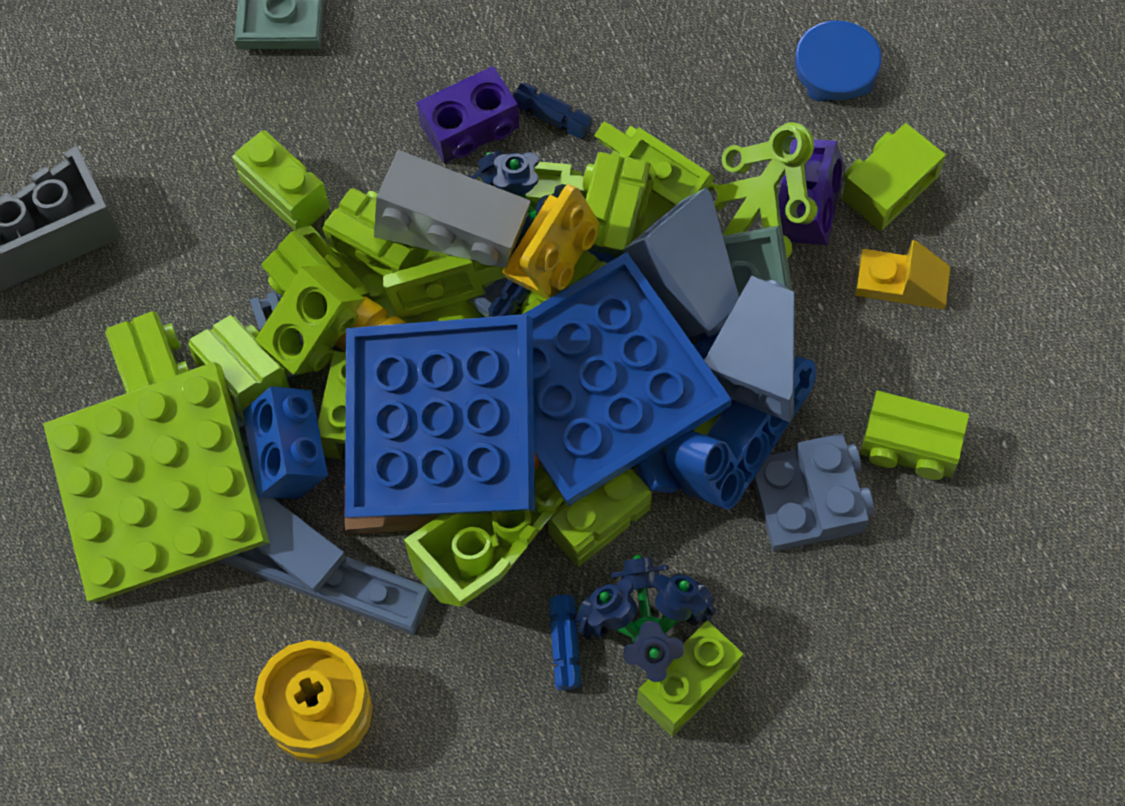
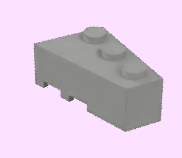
[374,150,530,268]

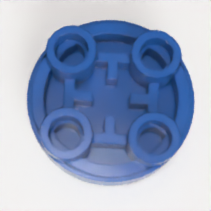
[794,20,882,102]

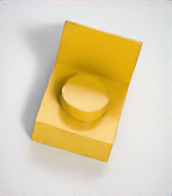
[855,240,951,310]

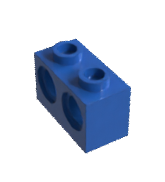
[243,386,328,499]

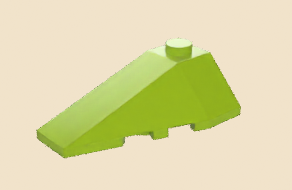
[404,465,564,607]

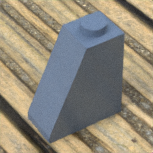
[623,188,739,338]
[704,276,795,422]

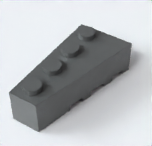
[0,145,122,292]

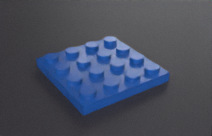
[524,252,732,506]
[345,314,535,519]

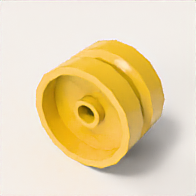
[254,640,373,764]

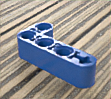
[666,355,816,509]

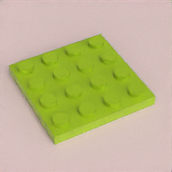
[43,362,270,603]

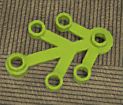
[708,122,817,258]

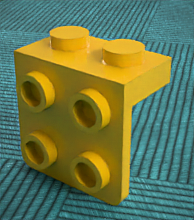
[502,184,600,299]

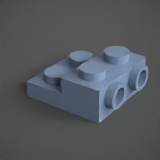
[753,433,874,552]

